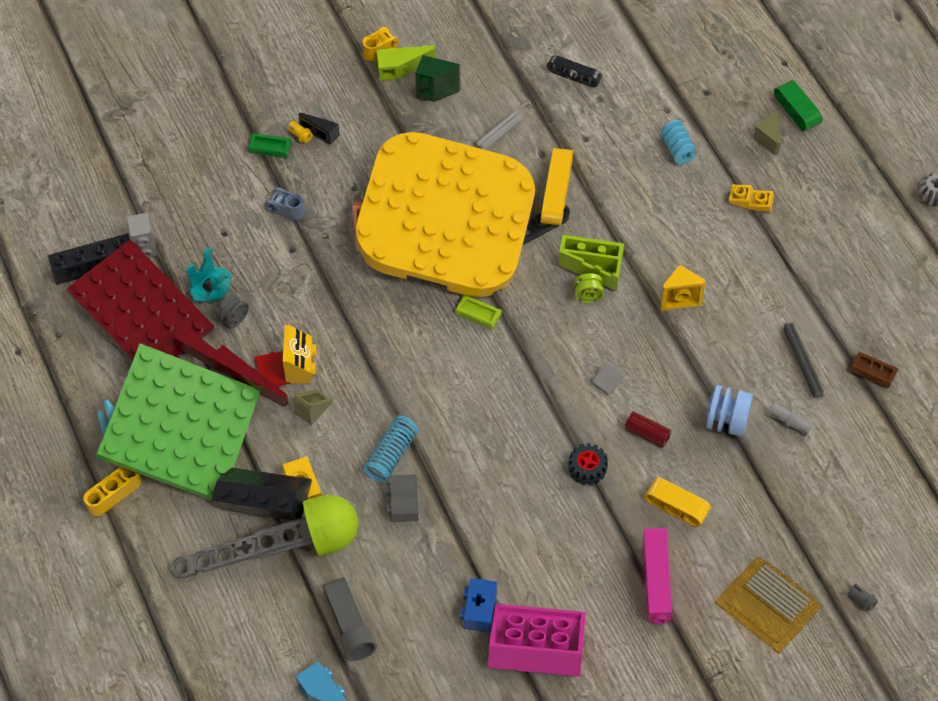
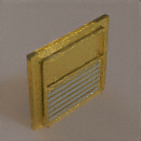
[715,556,822,654]

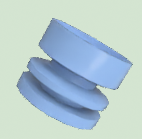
[706,385,753,437]

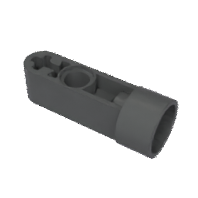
[323,577,377,661]

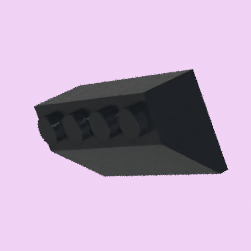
[211,467,312,520]

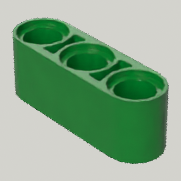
[774,80,823,131]

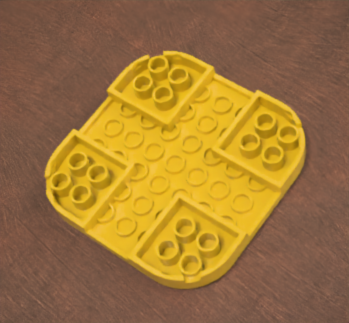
[355,132,535,297]

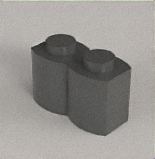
[386,475,419,522]

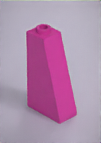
[641,528,672,625]

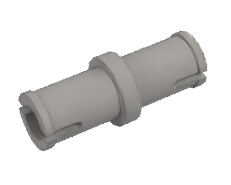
[769,403,814,436]

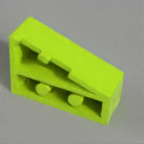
[559,235,624,291]

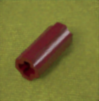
[625,411,672,448]

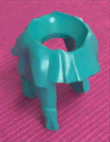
[186,247,233,303]

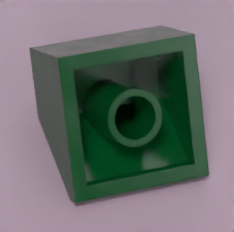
[415,55,461,102]

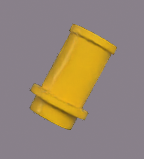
[287,120,313,143]

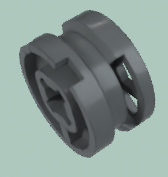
[217,294,249,328]

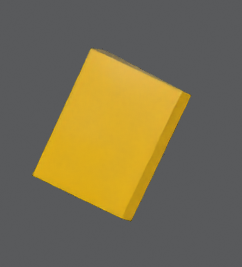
[660,265,705,311]

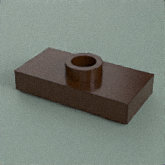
[850,352,898,388]

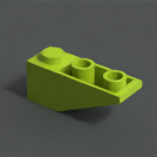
[377,45,436,80]

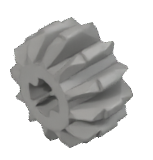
[918,172,938,206]

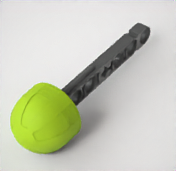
[171,495,358,579]

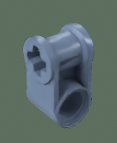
[264,187,305,220]

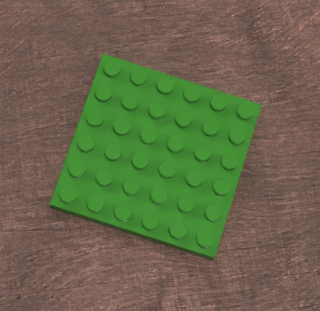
[96,344,260,500]

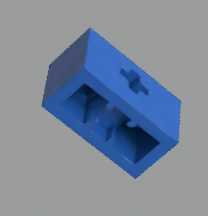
[460,578,497,632]

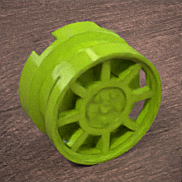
[574,273,604,303]

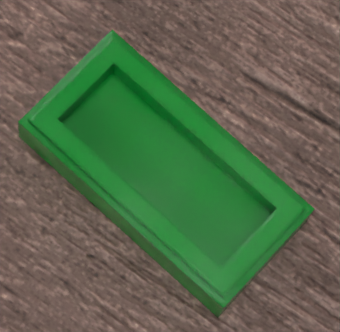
[248,133,292,159]

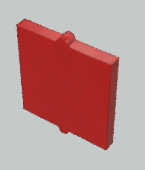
[255,351,291,388]

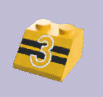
[283,325,317,384]

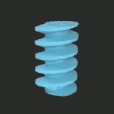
[661,120,696,165]

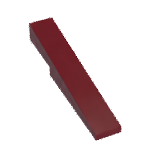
[173,326,288,407]

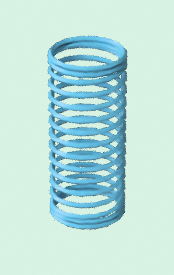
[363,415,419,482]

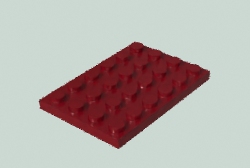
[66,239,214,362]

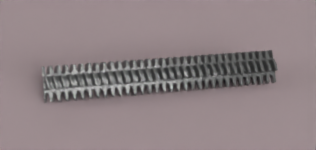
[783,323,824,398]

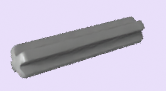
[476,110,522,150]

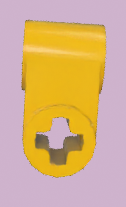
[363,27,399,61]

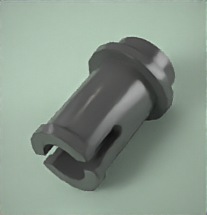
[848,584,878,611]

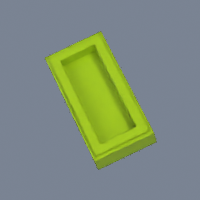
[455,295,502,330]

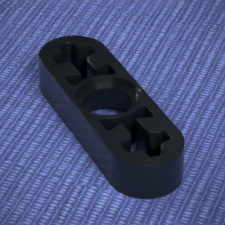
[546,55,602,88]

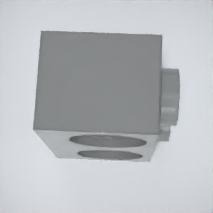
[127,213,157,258]

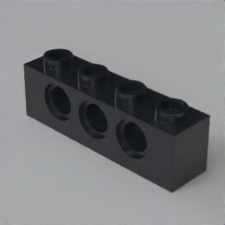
[48,233,130,285]

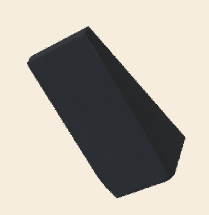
[298,112,340,145]

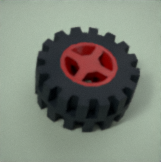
[568,443,608,486]

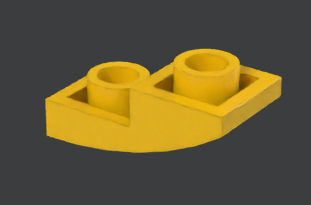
[729,184,774,212]

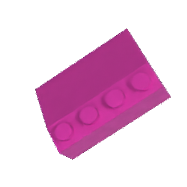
[488,604,586,676]

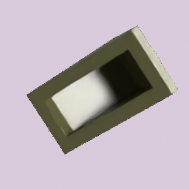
[754,111,781,155]
[293,390,333,425]

